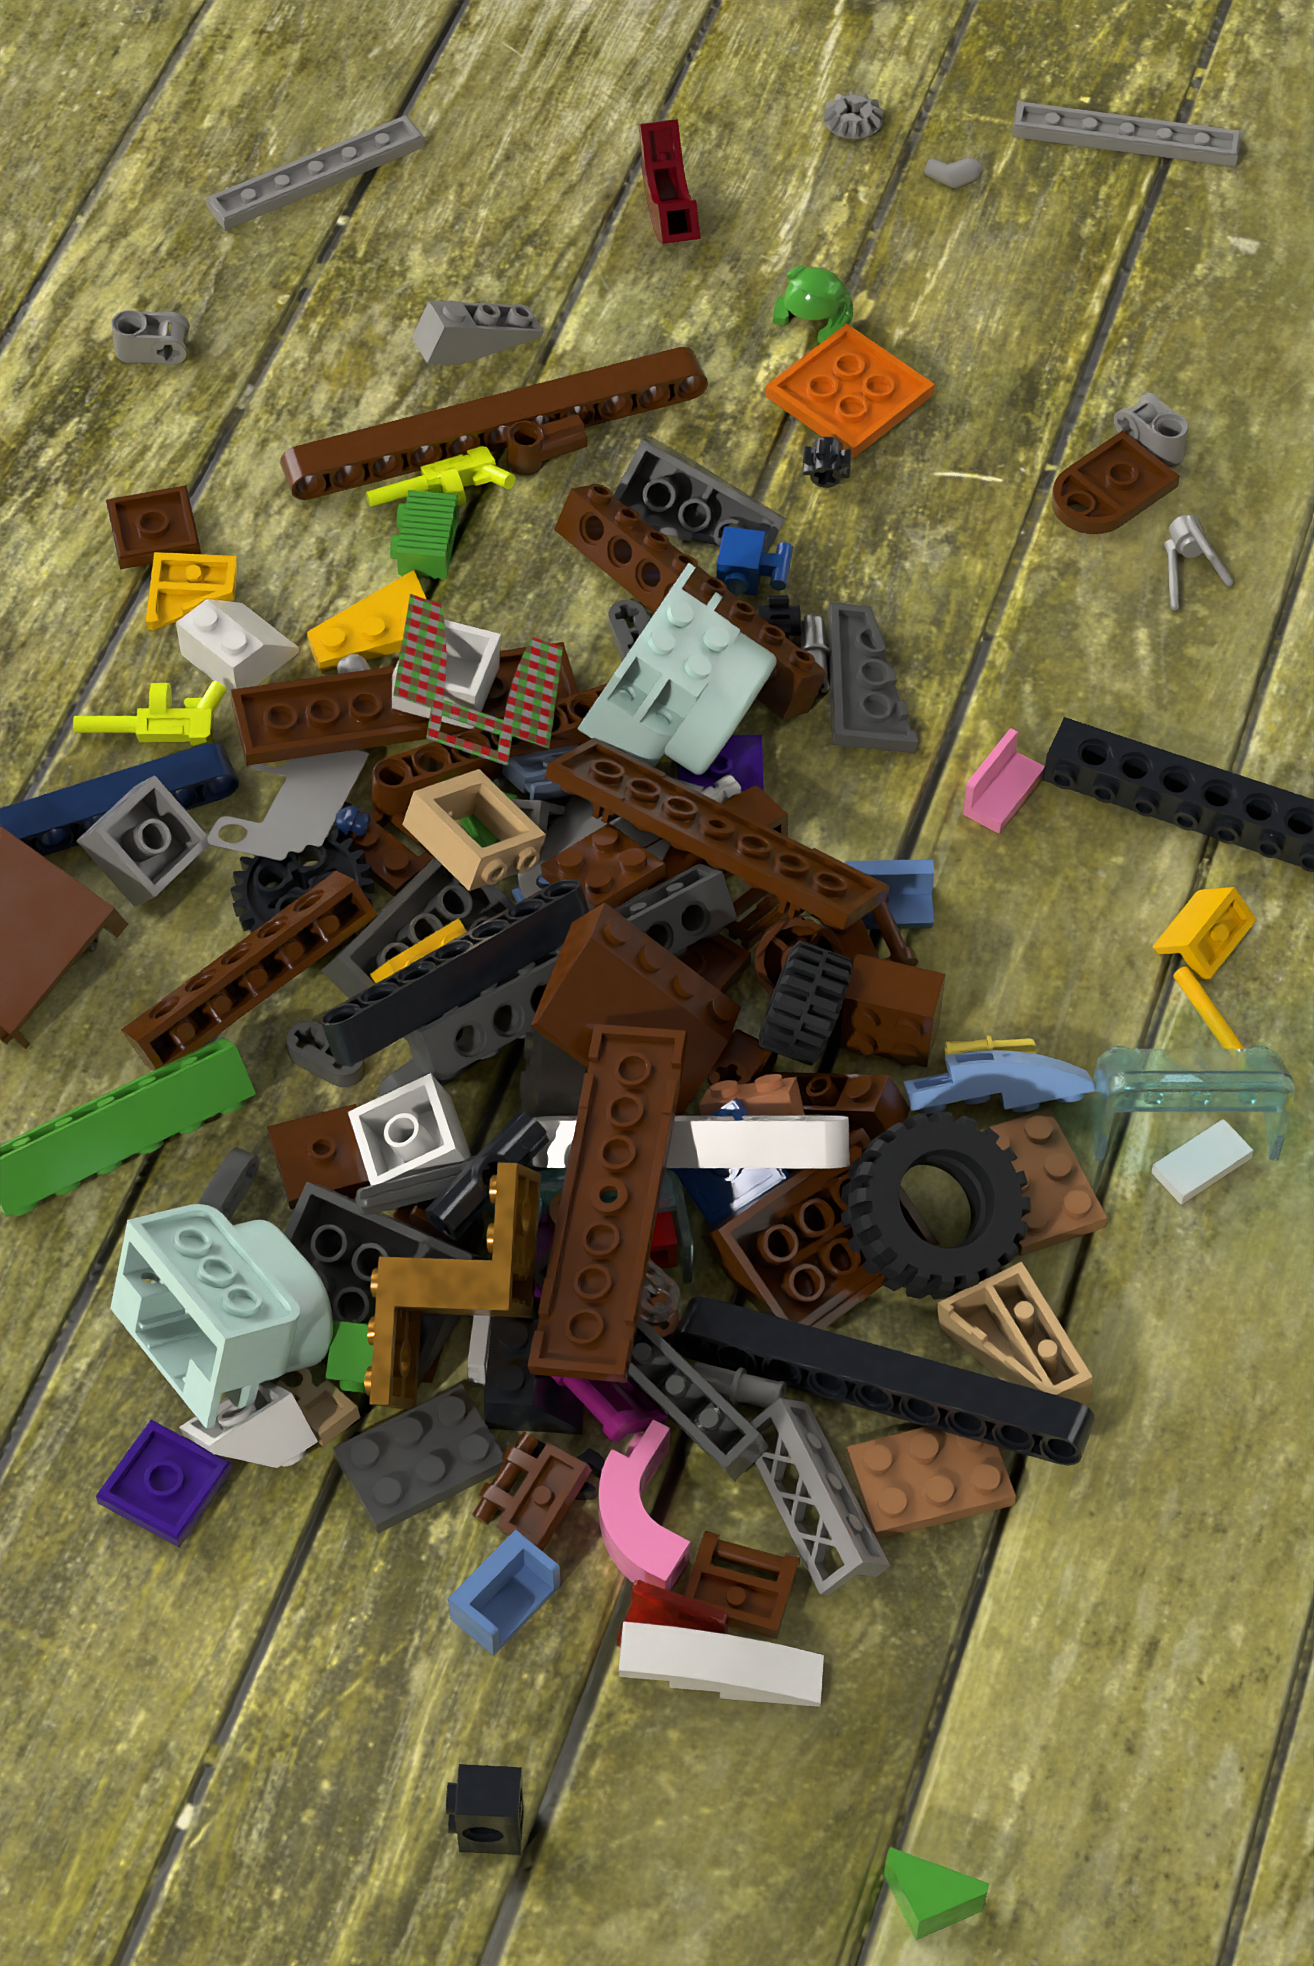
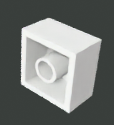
[348,1073,471,1210]

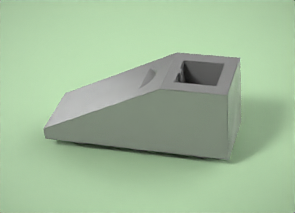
[412,300,544,365]

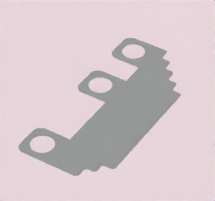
[207,749,369,861]

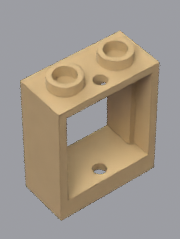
[402,769,546,891]

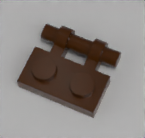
[472,1432,592,1551]

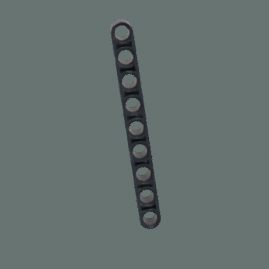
[671,1296,1095,1466]

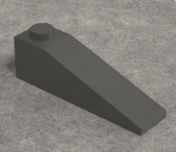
[613,437,786,553]

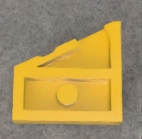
[145,552,239,630]

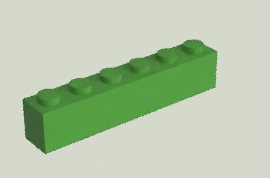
[0,1037,256,1217]

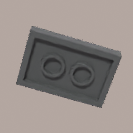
[333,1384,504,1533]

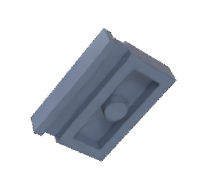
[502,744,579,801]

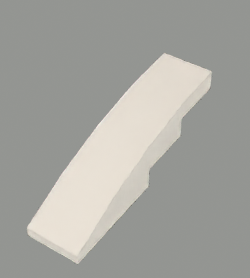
[619,1622,824,1707]

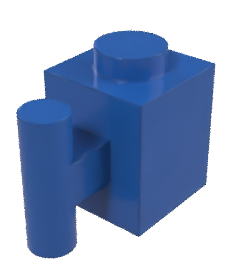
[717,527,793,596]

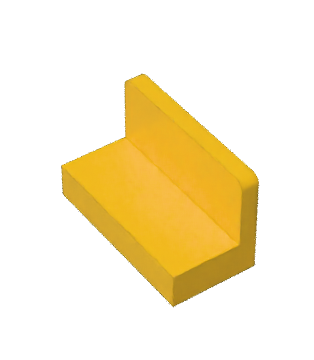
[1153,887,1257,979]

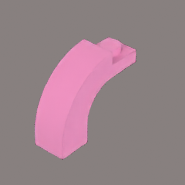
[599,1420,690,1602]

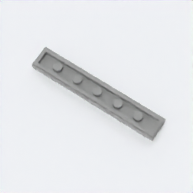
[1012,101,1242,167]
[206,115,425,231]

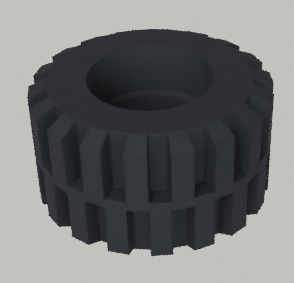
[759,940,853,1066]

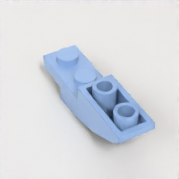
[904,1050,1095,1113]

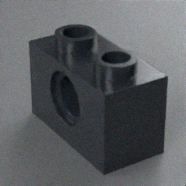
[446,1764,525,1855]

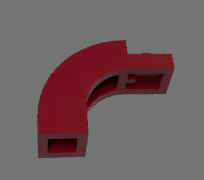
[638,119,701,244]

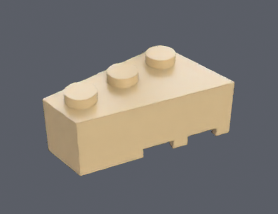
[937,1262,1093,1405]

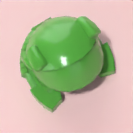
[773,265,853,344]

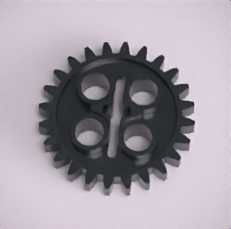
[230,829,375,948]

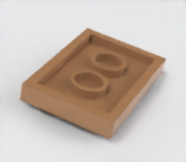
[979,1107,1107,1256]
[846,1427,1016,1540]

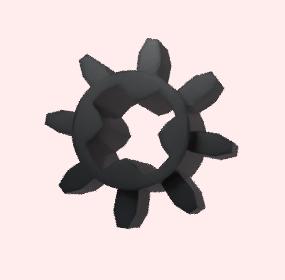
[802,437,852,488]
[757,595,801,640]

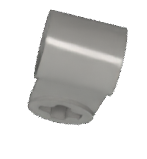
[112,310,190,365]
[1113,392,1188,467]

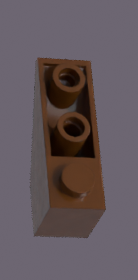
[771,1072,911,1141]

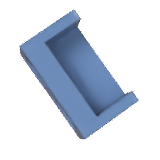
[448,1529,561,1656]

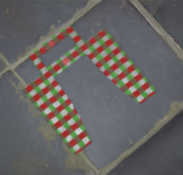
[393,594,563,766]

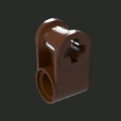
[707,1029,779,1089]

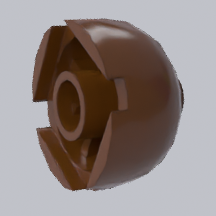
[755,915,844,997]

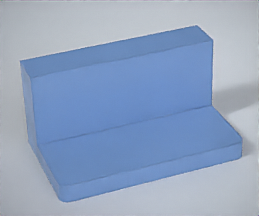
[845,859,934,929]

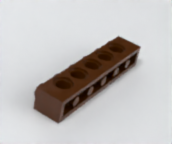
[121,871,378,1071]

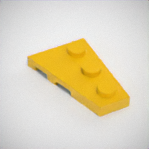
[307,570,426,673]

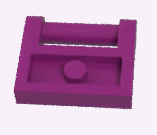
[551,1376,669,1442]

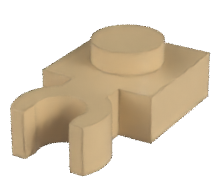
[276,1368,360,1446]

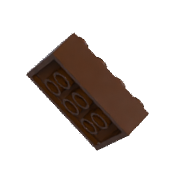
[531,903,741,1116]
[700,1128,939,1330]

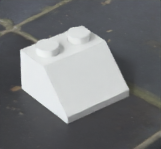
[176,599,299,694]

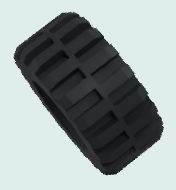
[841,1112,1031,1300]

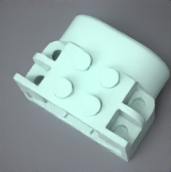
[577,563,777,775]
[110,1204,333,1429]

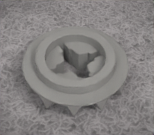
[823,91,883,139]

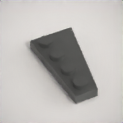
[827,602,919,753]

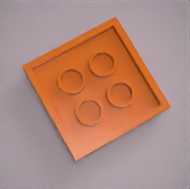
[765,323,935,459]

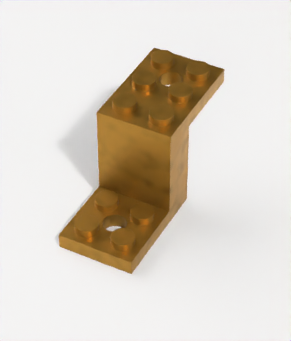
[364,1163,541,1409]

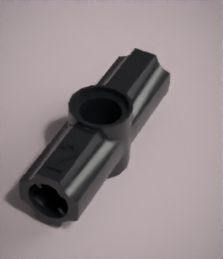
[425,1112,550,1240]

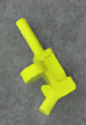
[366,446,516,507]
[73,681,227,746]

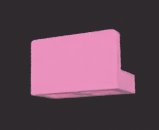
[963,728,1045,834]

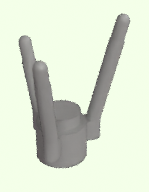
[1164,514,1233,611]

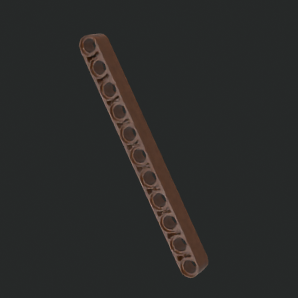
[280,347,708,500]

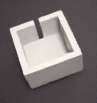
[392,620,501,729]

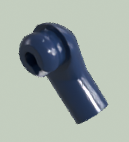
[331,802,371,837]

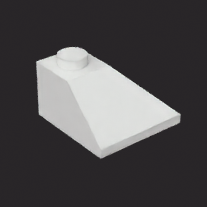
[179,1380,318,1468]

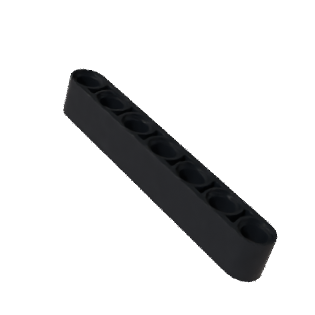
[321,879,590,1065]

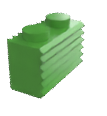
[390,490,459,580]

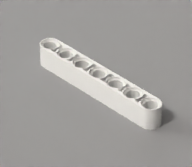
[533,1116,850,1168]

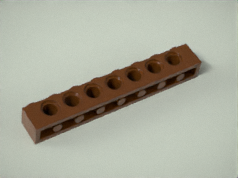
[554,484,828,720]

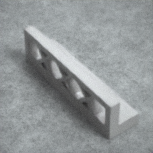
[750,1398,890,1596]

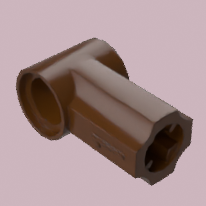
[507,414,588,475]

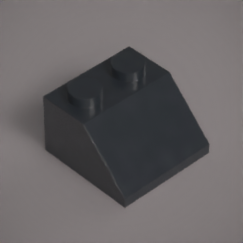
[484,1316,584,1435]

